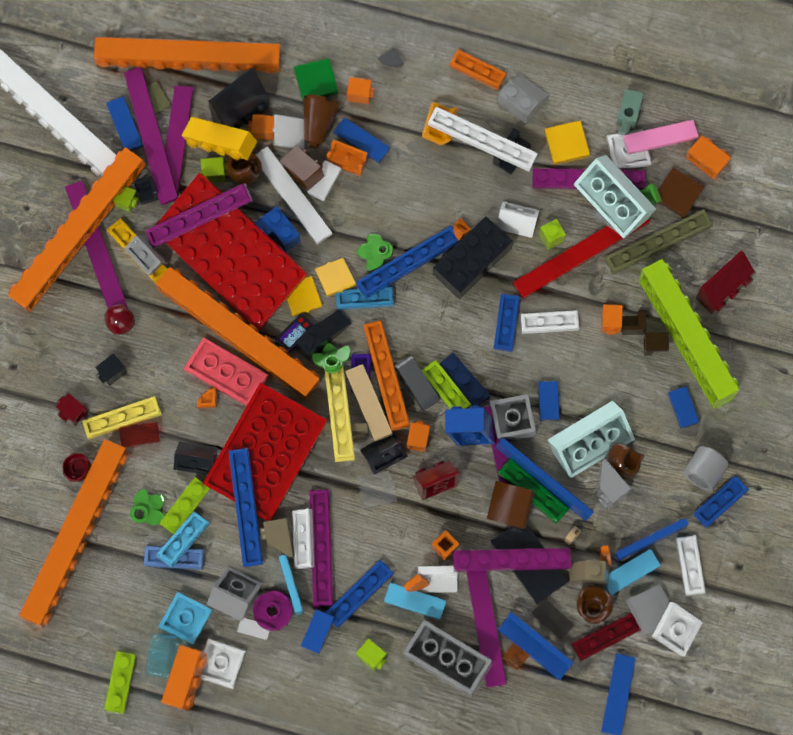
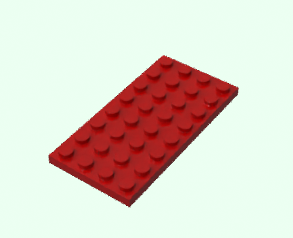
[155,173,308,331]

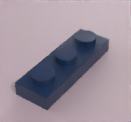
[439,353,490,406]

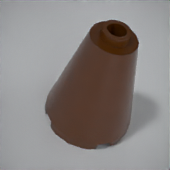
[303,94,341,148]

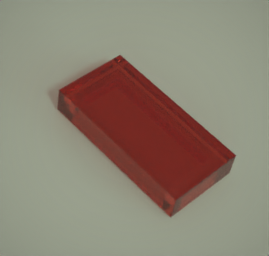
[119,422,160,448]

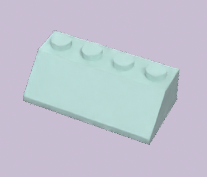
[574,155,656,238]
[548,401,635,479]

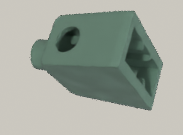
[616,89,644,136]

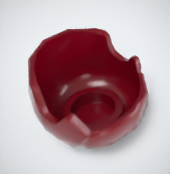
[104,304,135,335]
[62,453,91,482]

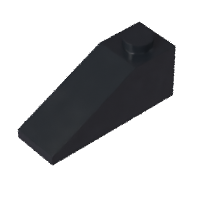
[295,310,352,360]

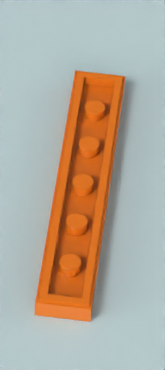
[363,320,410,431]

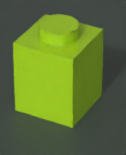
[201,157,228,182]
[112,186,139,213]
[539,219,566,250]
[356,638,387,671]

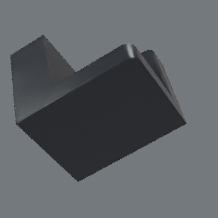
[134,176,159,205]

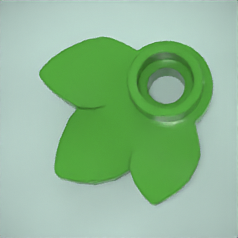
[356,234,394,271]
[312,343,350,373]
[130,489,165,525]

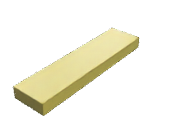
[82,396,162,440]

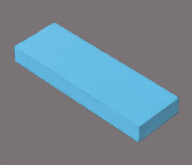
[156,512,209,568]
[604,549,661,595]
[279,555,303,616]
[384,583,446,620]

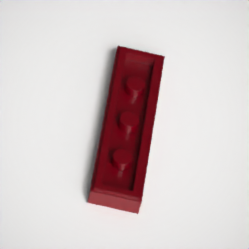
[571,612,641,662]

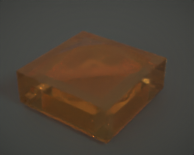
[502,643,530,671]

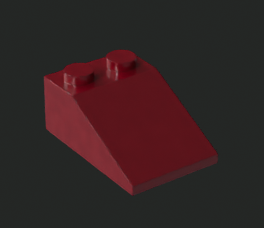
[413,461,459,501]

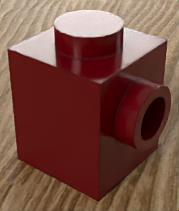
[56,393,88,426]

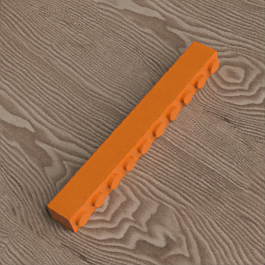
[94,37,281,73]
[8,147,146,313]
[155,267,320,401]
[19,439,129,628]

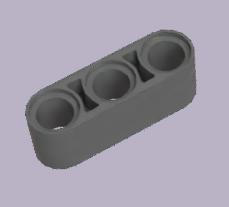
[394,355,440,411]

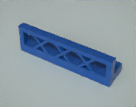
[498,612,573,681]

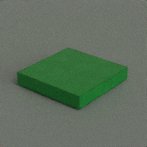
[293,58,338,102]

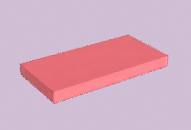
[184,337,269,406]

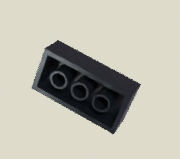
[433,216,513,300]

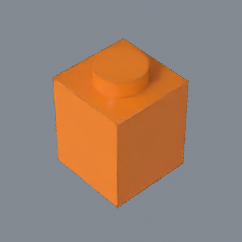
[347,77,375,104]
[248,114,274,140]
[601,304,623,335]
[407,421,430,452]
[431,530,459,561]

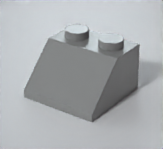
[497,74,549,124]
[490,394,536,440]
[597,459,631,511]
[207,567,263,621]

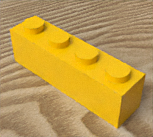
[181,117,257,160]

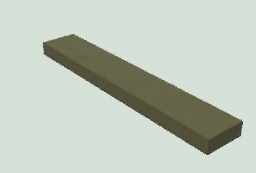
[604,209,713,275]

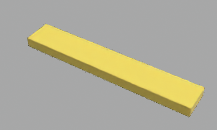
[325,366,355,462]

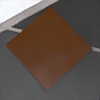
[658,168,704,218]

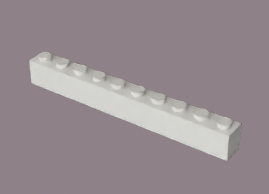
[0,49,116,176]

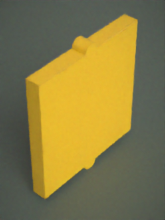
[315,258,356,297]
[287,276,322,317]

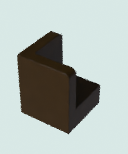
[621,311,647,335]
[643,332,669,356]

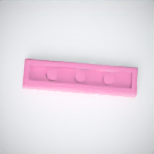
[623,120,699,155]

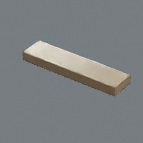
[345,364,392,442]

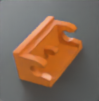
[327,139,368,176]

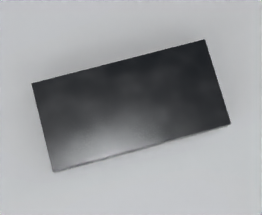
[491,523,569,604]

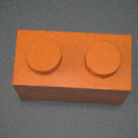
[686,135,731,180]

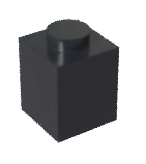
[95,353,127,386]

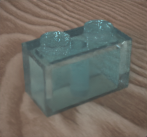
[145,633,179,679]

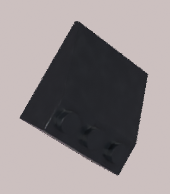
[208,67,270,129]

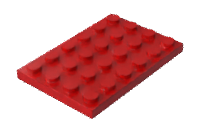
[203,382,328,521]

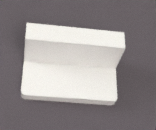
[496,201,539,238]
[418,566,458,593]

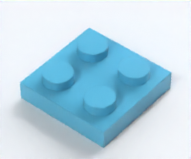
[158,592,213,646]

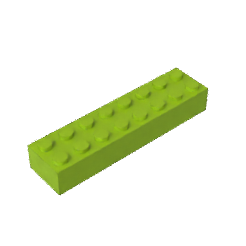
[638,259,740,410]

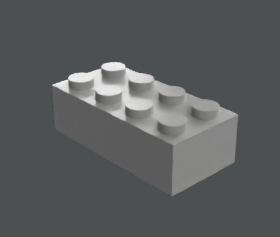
[403,620,493,698]

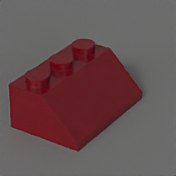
[696,250,755,314]

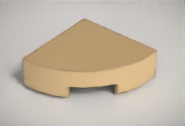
[564,526,581,546]

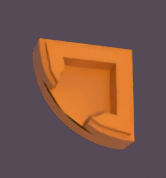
[453,218,472,240]
[197,388,217,408]
[599,545,611,568]
[403,574,430,592]

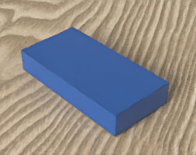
[538,381,559,421]
[668,387,700,429]
[301,609,335,654]

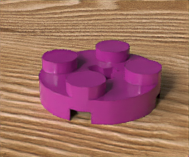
[253,591,293,631]

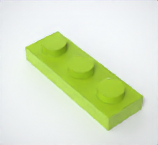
[421,360,471,409]
[159,477,210,535]
[104,651,136,714]

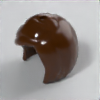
[226,152,262,185]
[606,443,645,479]
[576,585,613,624]

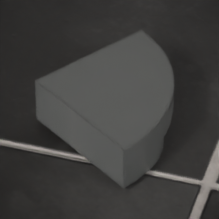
[378,48,404,68]

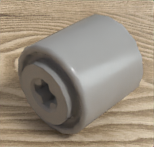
[683,446,728,492]

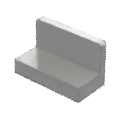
[124,235,169,276]

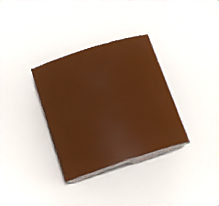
[487,481,534,529]

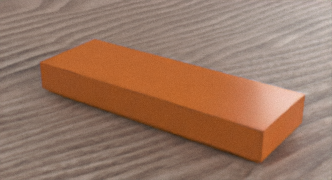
[449,49,507,91]

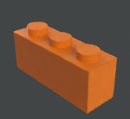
[161,645,208,711]

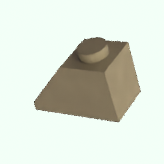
[260,518,294,560]
[569,560,610,585]

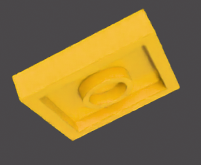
[544,120,590,165]

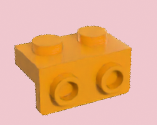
[422,102,458,146]

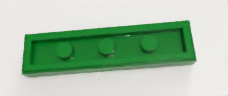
[497,458,569,524]

